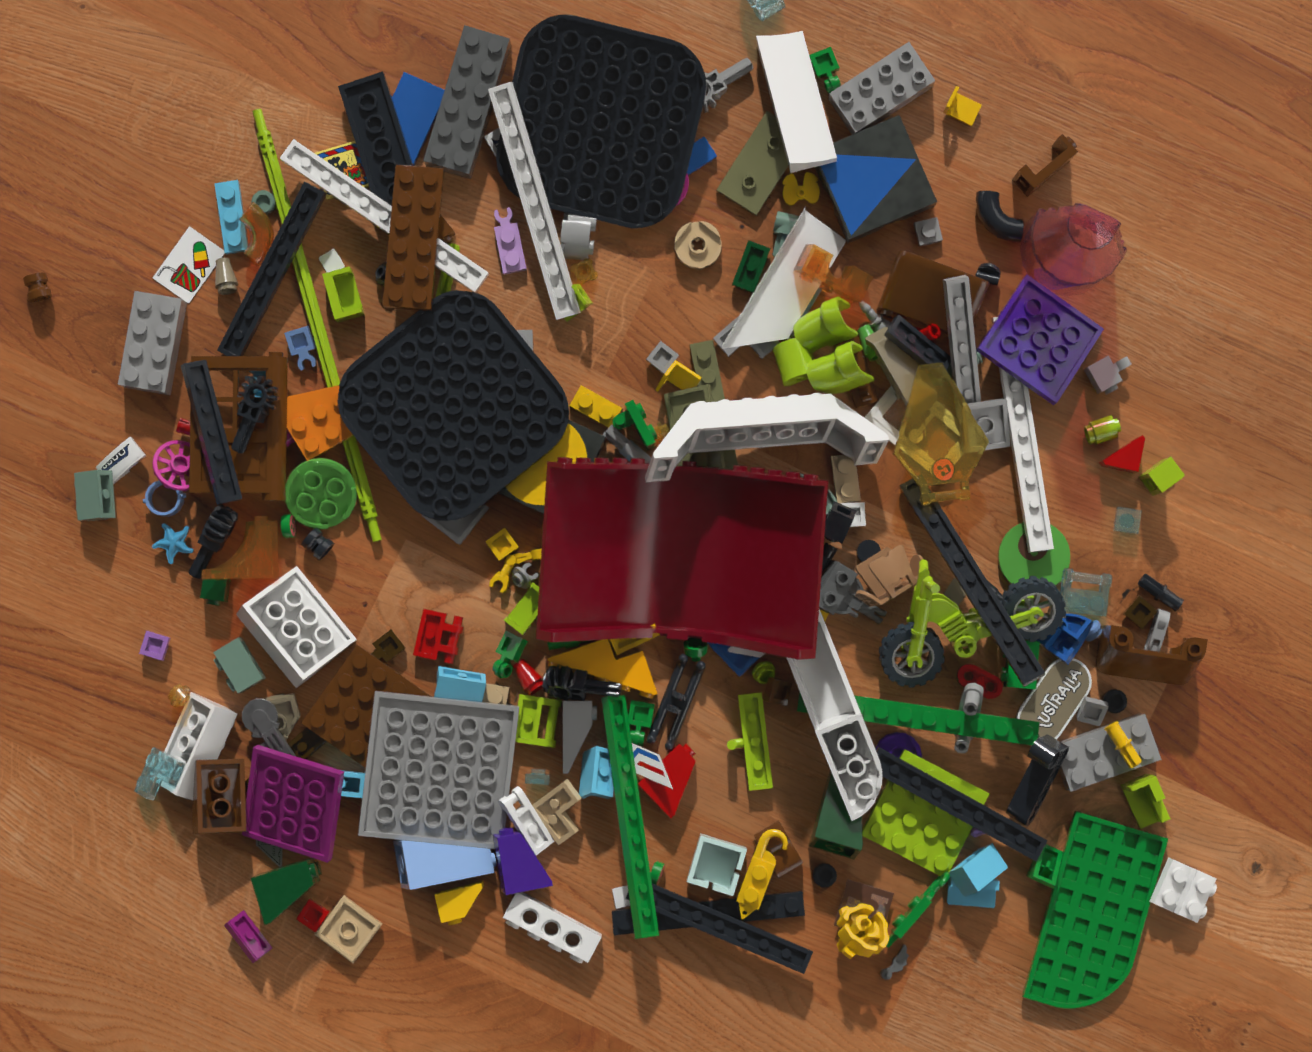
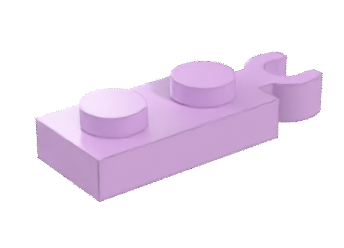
[494,207,527,275]

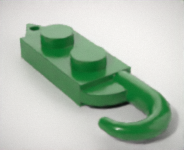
[886,872,951,948]

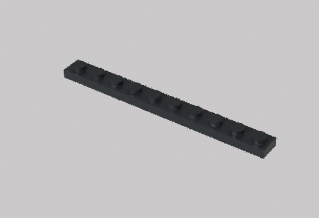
[899,474,1045,687]

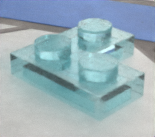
[134,747,185,801]

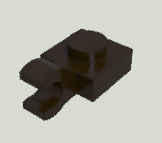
[371,629,406,663]

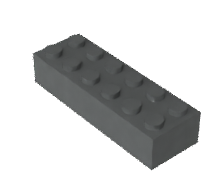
[423,25,512,179]

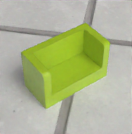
[322,267,365,323]
[1139,457,1185,496]
[504,582,539,635]

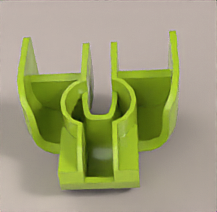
[773,297,874,394]

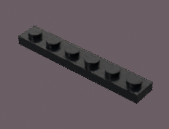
[181,360,243,505]

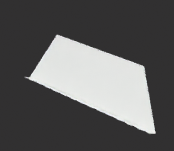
[722,208,847,349]

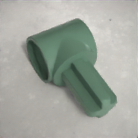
[772,211,799,257]

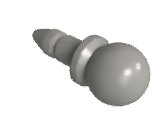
[859,300,891,332]

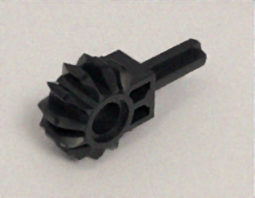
[231,376,280,453]
[189,504,238,579]
[542,664,622,701]

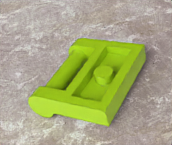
[515,694,562,748]

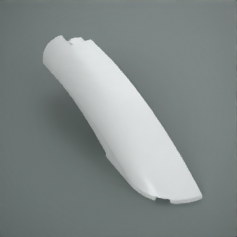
[787,609,882,821]

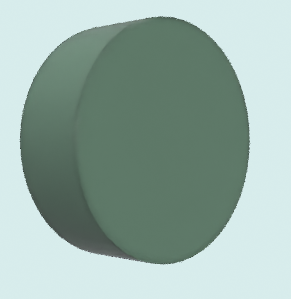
[251,190,276,215]

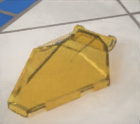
[893,363,989,506]

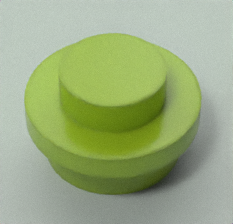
[752,661,775,684]

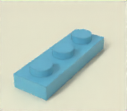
[214,180,250,255]

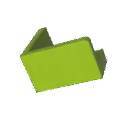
[1120,774,1170,829]

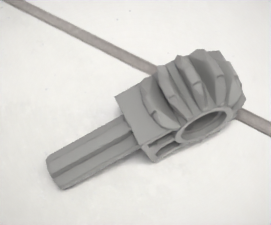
[703,58,754,113]

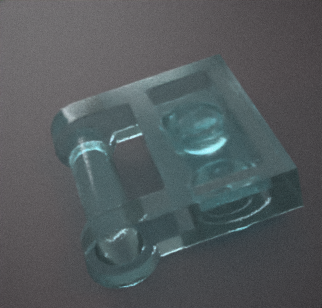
[1060,568,1112,617]

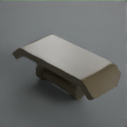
[865,327,937,418]

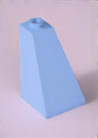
[393,840,496,890]

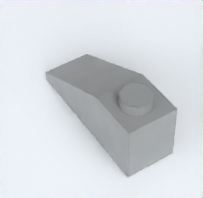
[563,701,597,774]

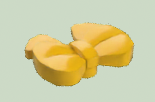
[782,172,820,206]

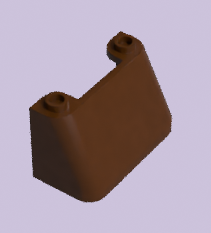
[877,250,989,339]
[1096,625,1208,685]

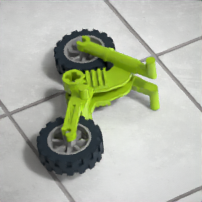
[879,559,1066,688]

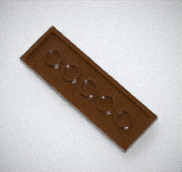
[382,165,444,311]

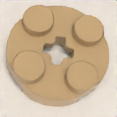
[675,221,722,270]

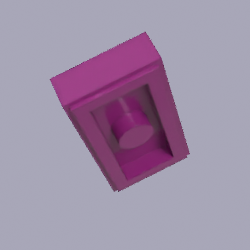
[224,910,272,963]

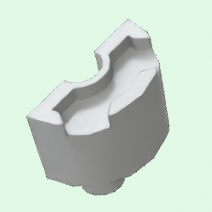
[560,212,597,261]

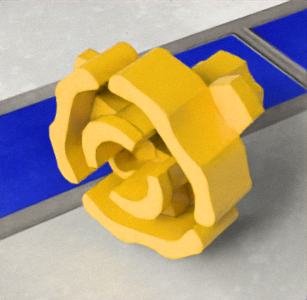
[837,903,889,959]

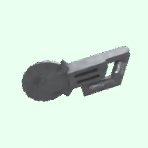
[242,698,296,756]

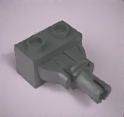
[819,560,887,624]

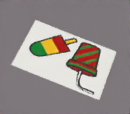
[153,226,225,303]

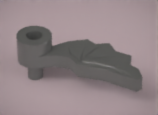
[880,945,909,980]

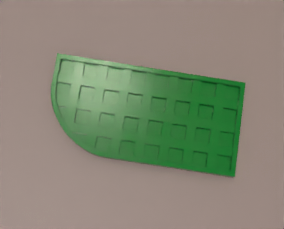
[1022,811,1168,1009]

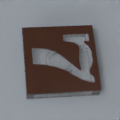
[834,879,894,928]

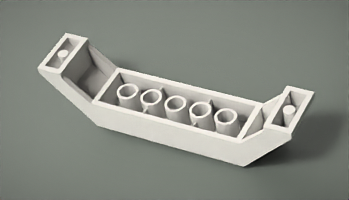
[645,393,889,482]

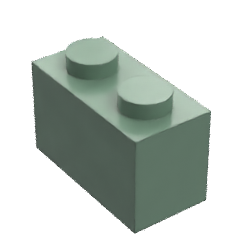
[74,470,116,521]
[213,637,266,693]

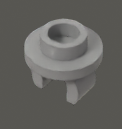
[512,563,538,589]

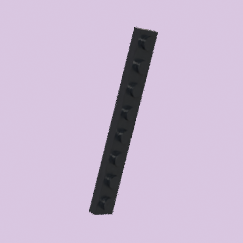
[217,181,327,356]
[876,747,1048,861]
[625,883,813,974]
[612,891,805,935]

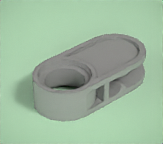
[1144,609,1170,652]

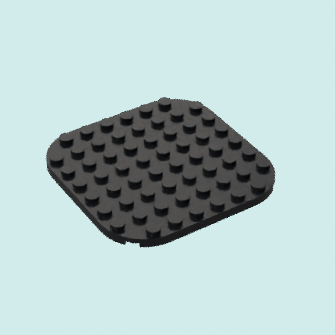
[496,14,707,228]
[337,290,569,521]

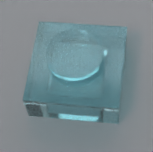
[1113,507,1142,534]
[525,769,551,785]

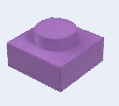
[139,631,171,661]

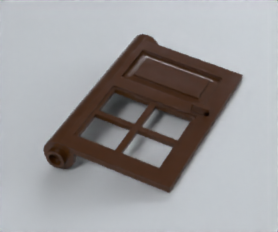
[189,352,288,501]

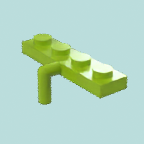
[727,692,773,791]

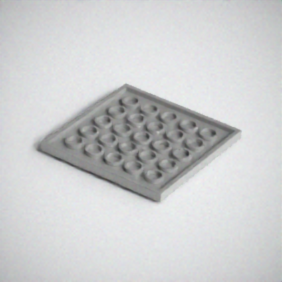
[358,691,519,849]

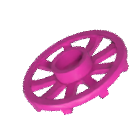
[152,440,190,491]

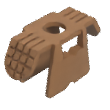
[855,545,923,607]

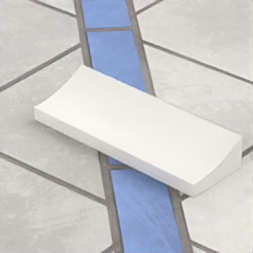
[756,31,837,173]

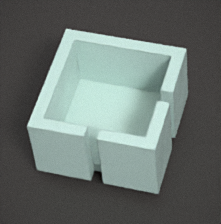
[686,833,747,896]

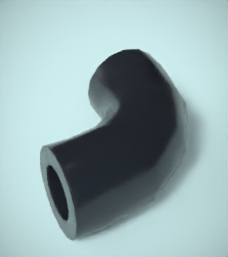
[976,191,1024,243]

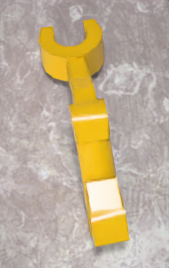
[489,548,542,593]

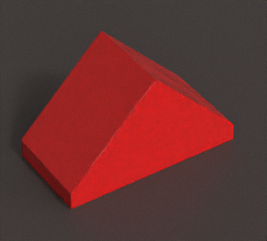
[1099,435,1145,473]

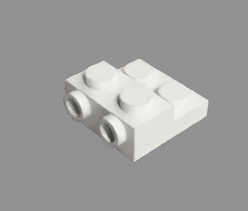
[1149,857,1217,923]

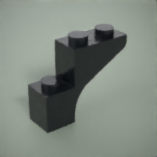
[824,501,856,544]

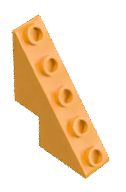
[547,639,658,699]

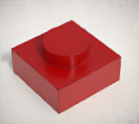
[296,898,330,933]

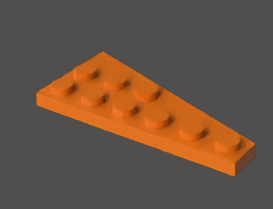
[287,385,353,461]

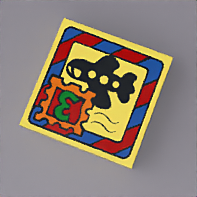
[315,141,369,200]

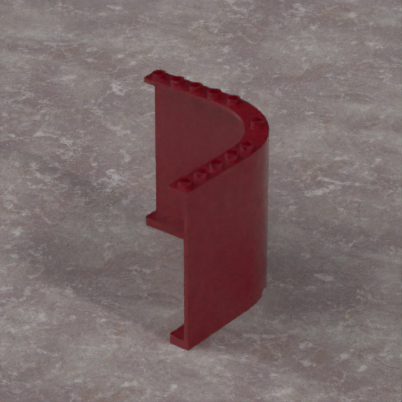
[536,457,828,660]

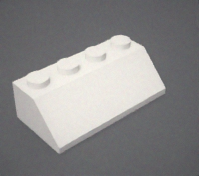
[152,692,237,800]

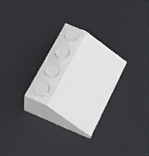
[236,566,357,688]

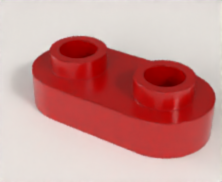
[956,664,1003,699]

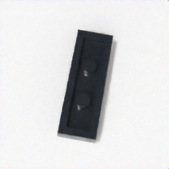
[884,315,951,379]

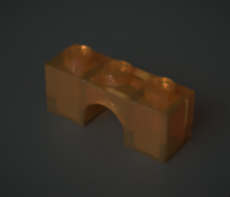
[794,244,873,304]

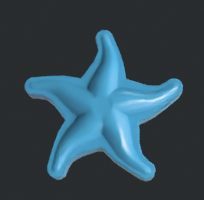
[152,523,194,564]

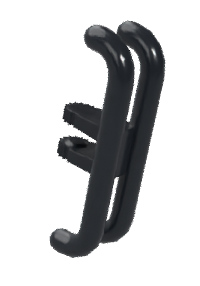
[647,654,706,751]

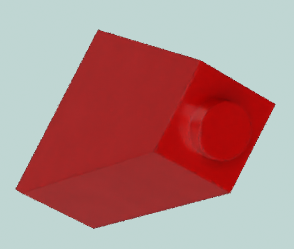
[638,743,696,818]

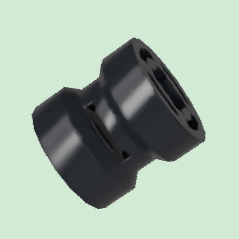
[301,527,335,561]

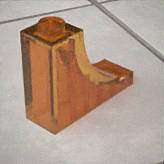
[202,516,279,579]

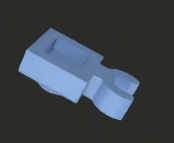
[284,326,317,370]

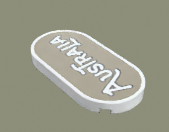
[1016,658,1092,739]

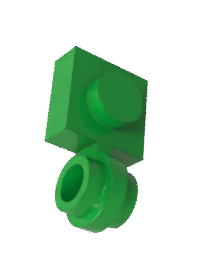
[809,47,841,94]
[492,631,528,678]
[628,700,655,746]

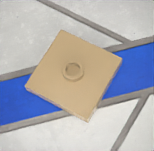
[315,895,383,963]

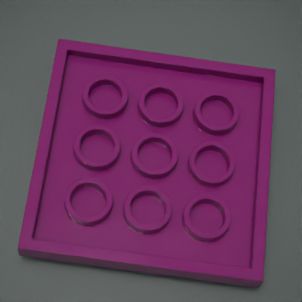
[242,745,345,863]

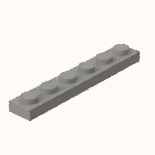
[943,275,981,419]

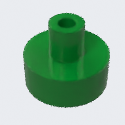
[684,638,708,662]

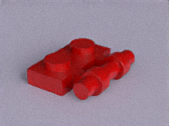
[413,608,464,664]

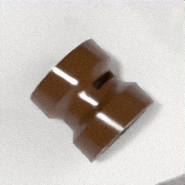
[23,272,52,302]

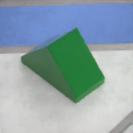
[1026,844,1063,889]

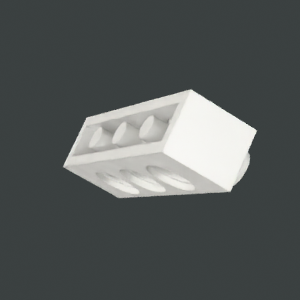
[503,892,602,964]

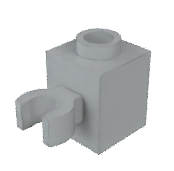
[1084,355,1132,395]

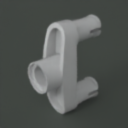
[955,683,984,753]

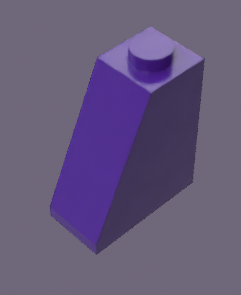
[493,828,553,895]

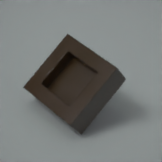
[1122,595,1157,629]

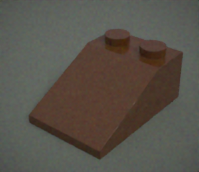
[192,759,246,834]

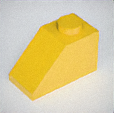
[434,881,484,926]

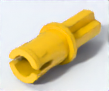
[1104,721,1142,768]

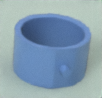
[143,480,186,517]

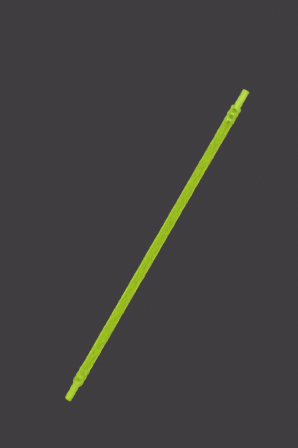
[252,109,382,542]

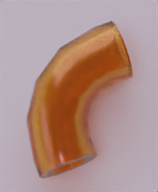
[239,201,274,267]

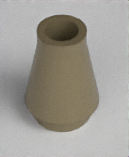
[215,258,239,295]

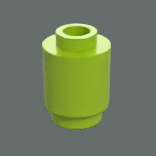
[1084,415,1121,445]

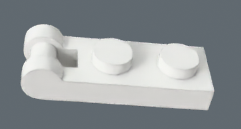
[498,786,554,855]

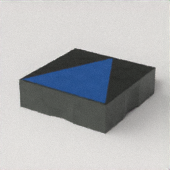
[815,115,937,243]

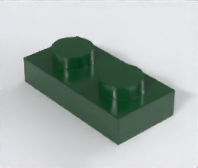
[732,240,771,294]

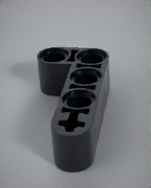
[1006,734,1069,826]

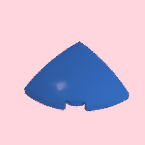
[1036,613,1093,665]

